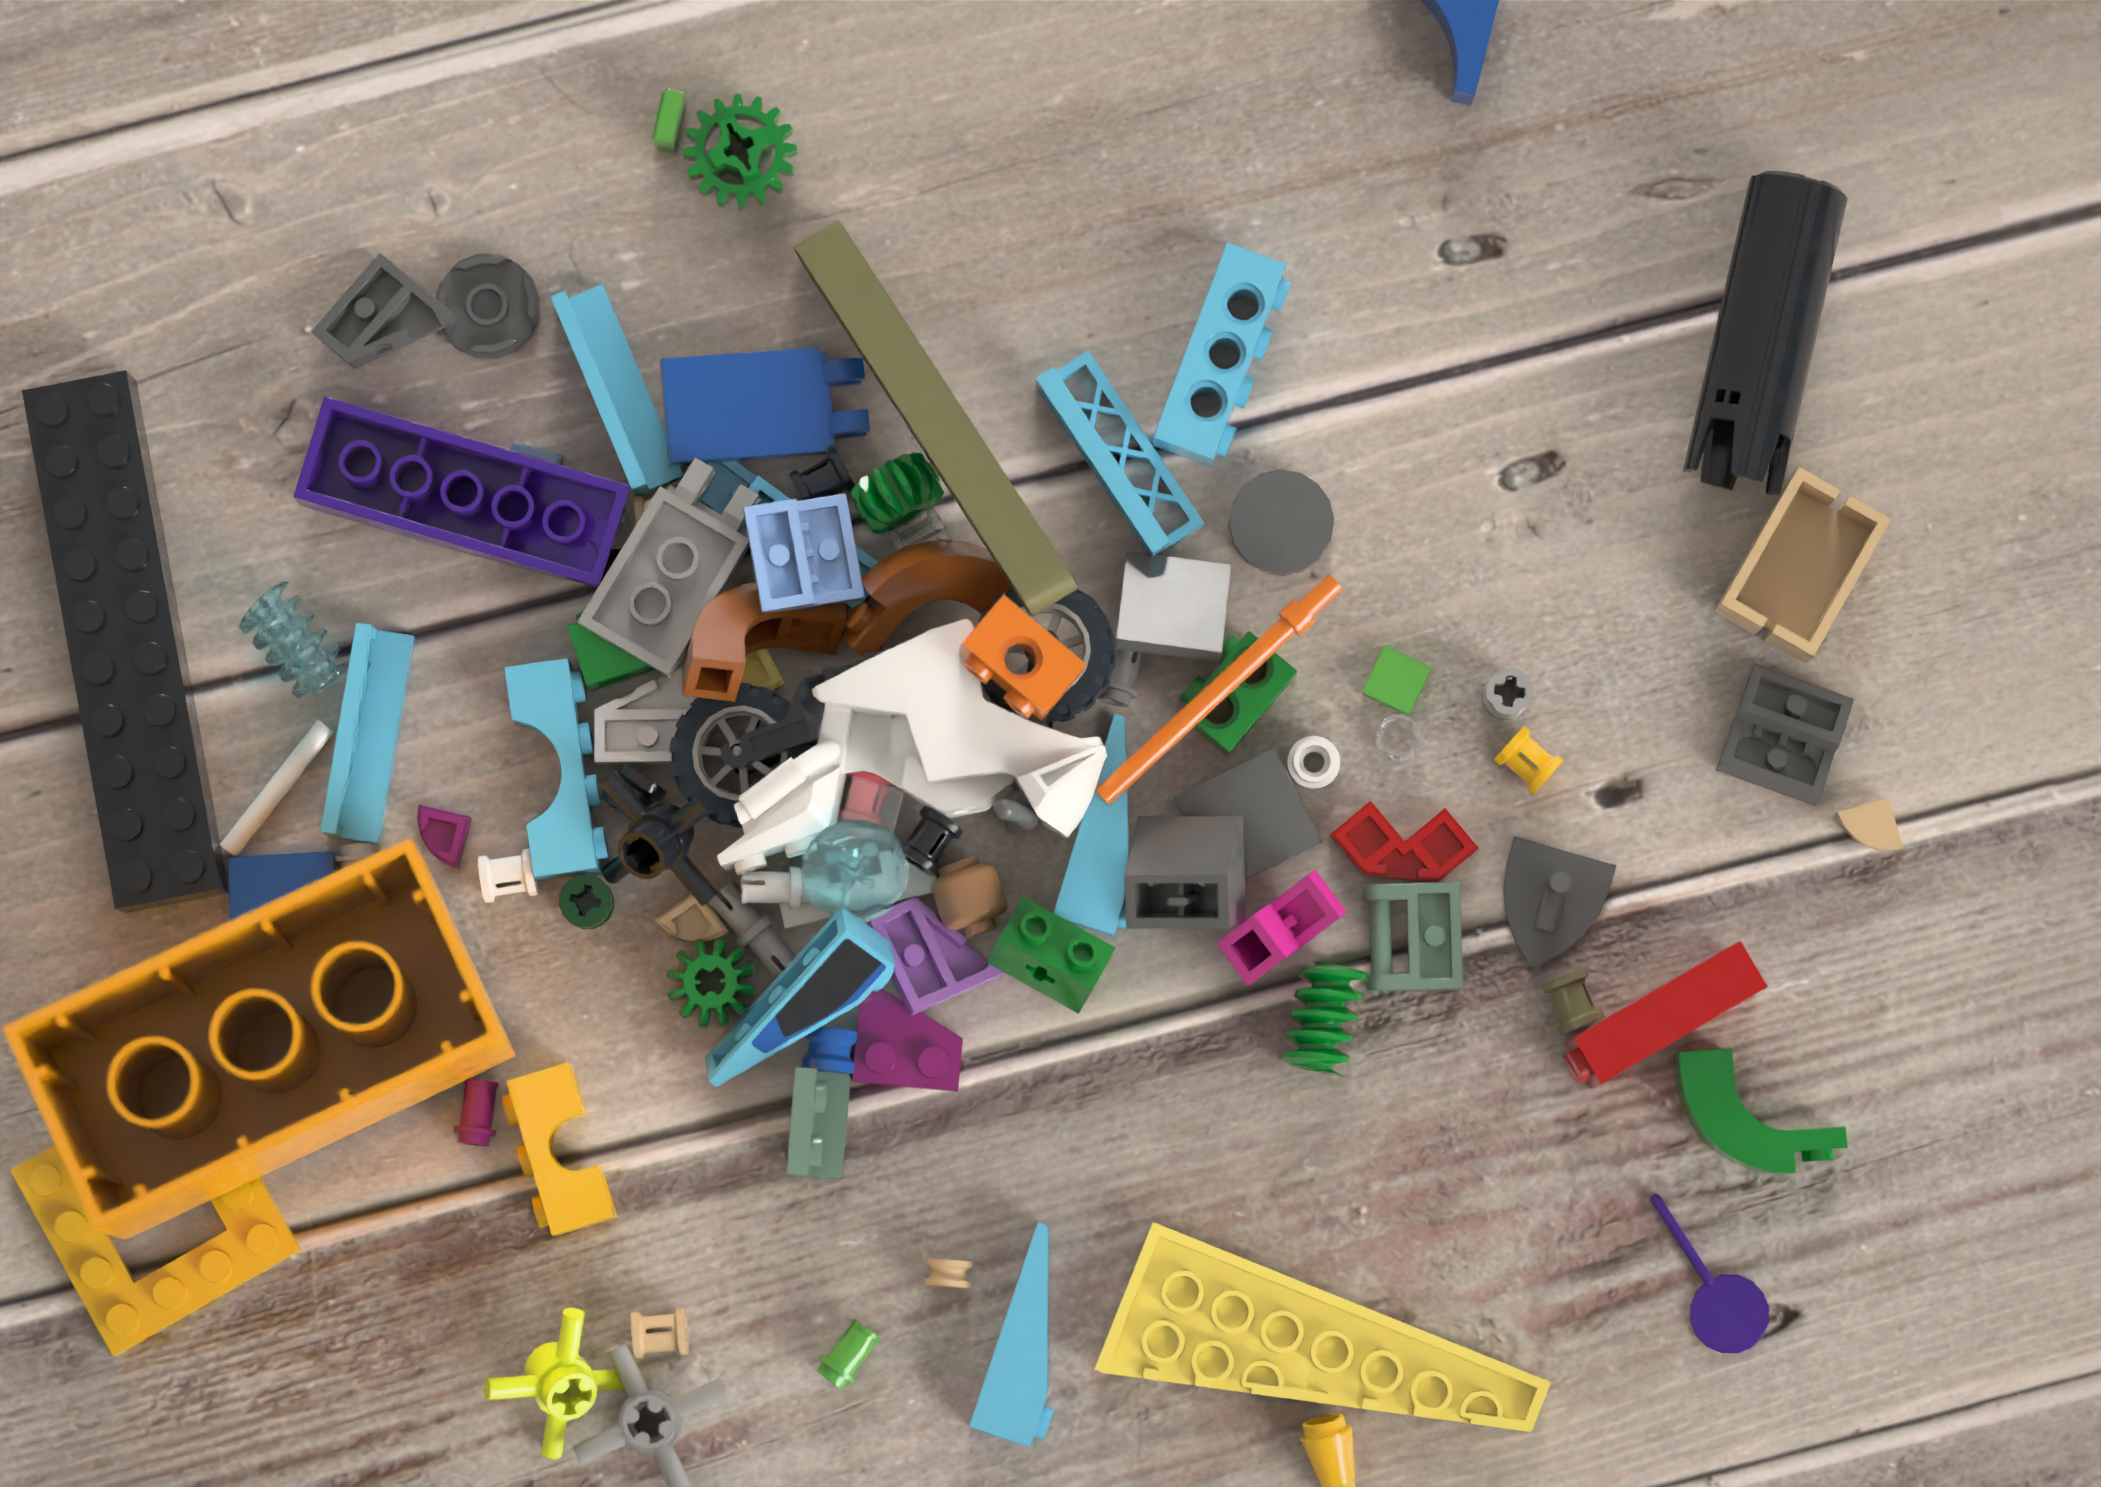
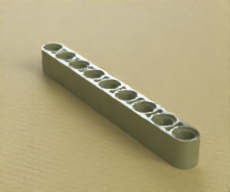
[793,220,1077,617]

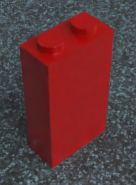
[1562,940,1768,1088]

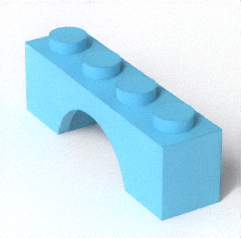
[504,658,608,881]

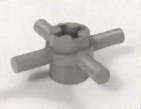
[573,1344,728,1487]

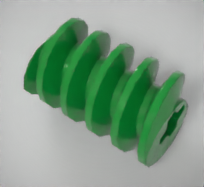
[1281,961,1367,1077]

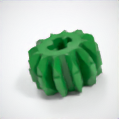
[851,452,944,533]
[667,938,757,1028]

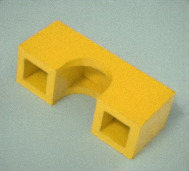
[501,1062,617,1236]

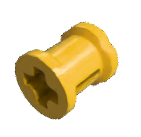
[1493,725,1564,796]

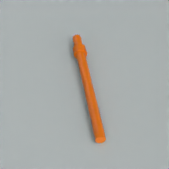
[1095,574,1343,805]

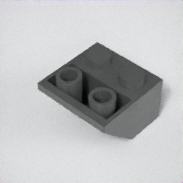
[1124,815,1246,929]

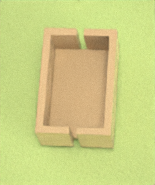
[1714,467,1892,664]

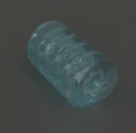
[239,581,349,699]

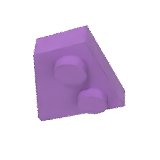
[865,897,1004,1017]

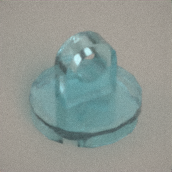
[802,820,908,923]

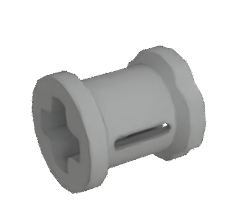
[1482,668,1533,720]

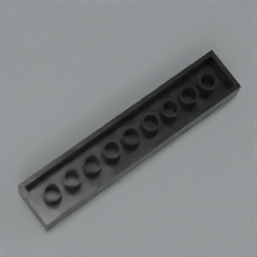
[22,370,229,913]

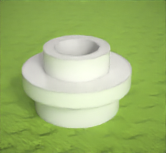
[1287,736,1340,789]

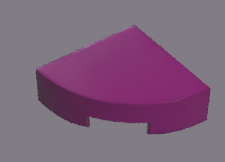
[417,805,472,869]

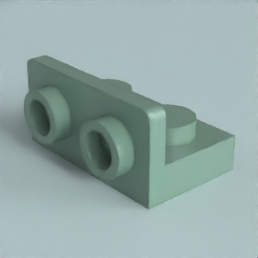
[786,1067,851,1180]

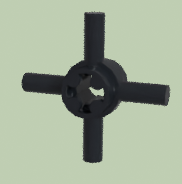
[599,771,718,906]

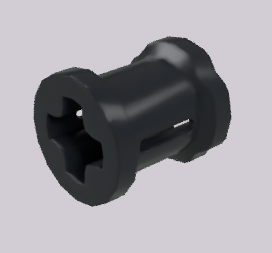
[789,449,855,500]
[894,806,963,876]

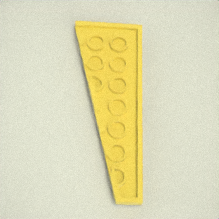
[1094,1222,1551,1432]

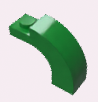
[1673,1048,1848,1174]

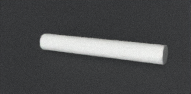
[219,719,334,857]

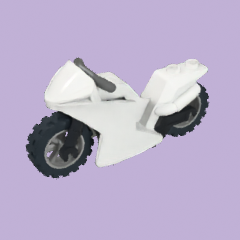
[669,587,1116,875]

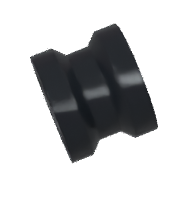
[600,763,667,816]

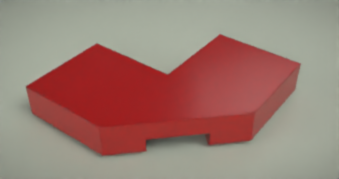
[1329,801,1479,883]

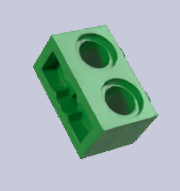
[1179,631,1298,757]

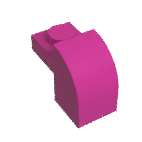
[1216,870,1347,986]

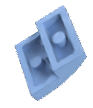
[743,493,865,613]

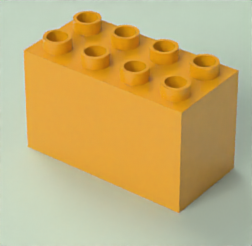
[2,838,517,1240]

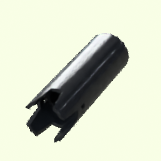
[1683,171,1848,495]

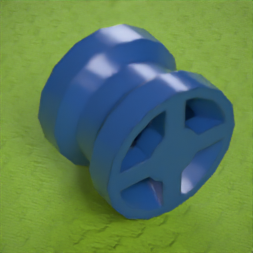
[801,1027,858,1074]

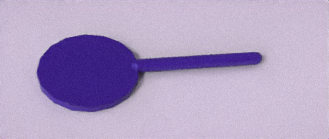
[1650,1194,1769,1354]

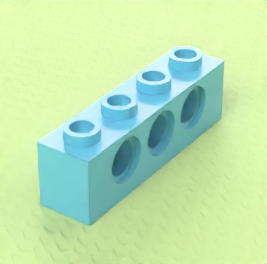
[1152,242,1292,467]

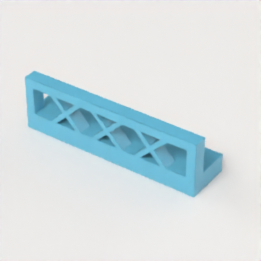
[551,284,684,496]
[1036,350,1205,556]
[320,622,416,845]

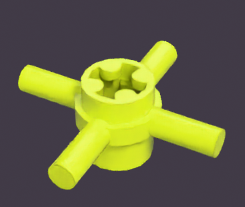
[483,1308,624,1459]

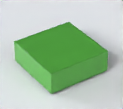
[652,88,687,153]
[1361,645,1432,717]

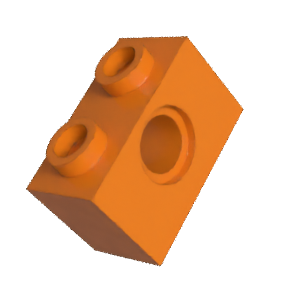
[959,595,1087,721]

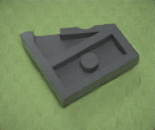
[311,253,458,369]

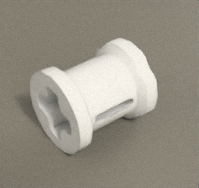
[478,849,538,903]

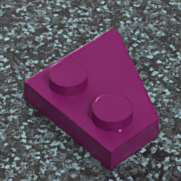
[852,988,963,1092]

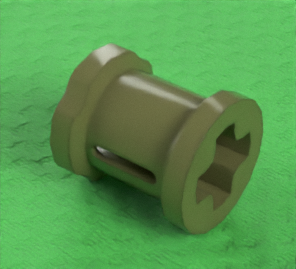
[1541,968,1605,1035]

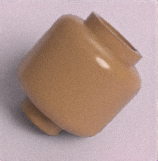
[931,856,1008,938]

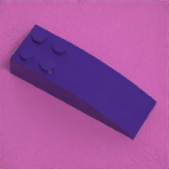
[293,396,630,587]

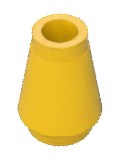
[1300,1414,1356,1487]

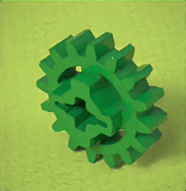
[683,93,797,210]

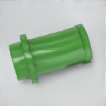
[817,1319,881,1390]

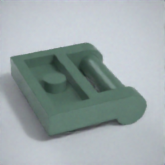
[1363,882,1463,992]

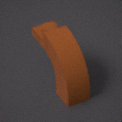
[842,540,1012,657]
[682,582,847,702]

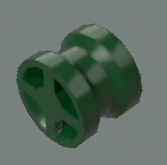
[559,875,614,930]

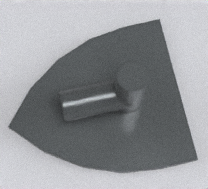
[1503,836,1616,969]

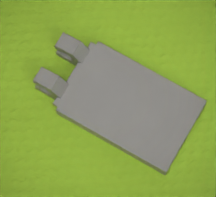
[577,458,762,678]

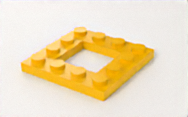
[10,1145,302,1356]

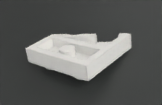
[594,664,698,765]

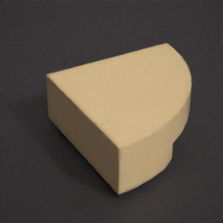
[1835,797,1903,852]
[655,894,729,943]

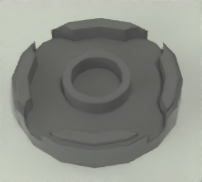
[436,254,540,359]
[1229,469,1334,576]

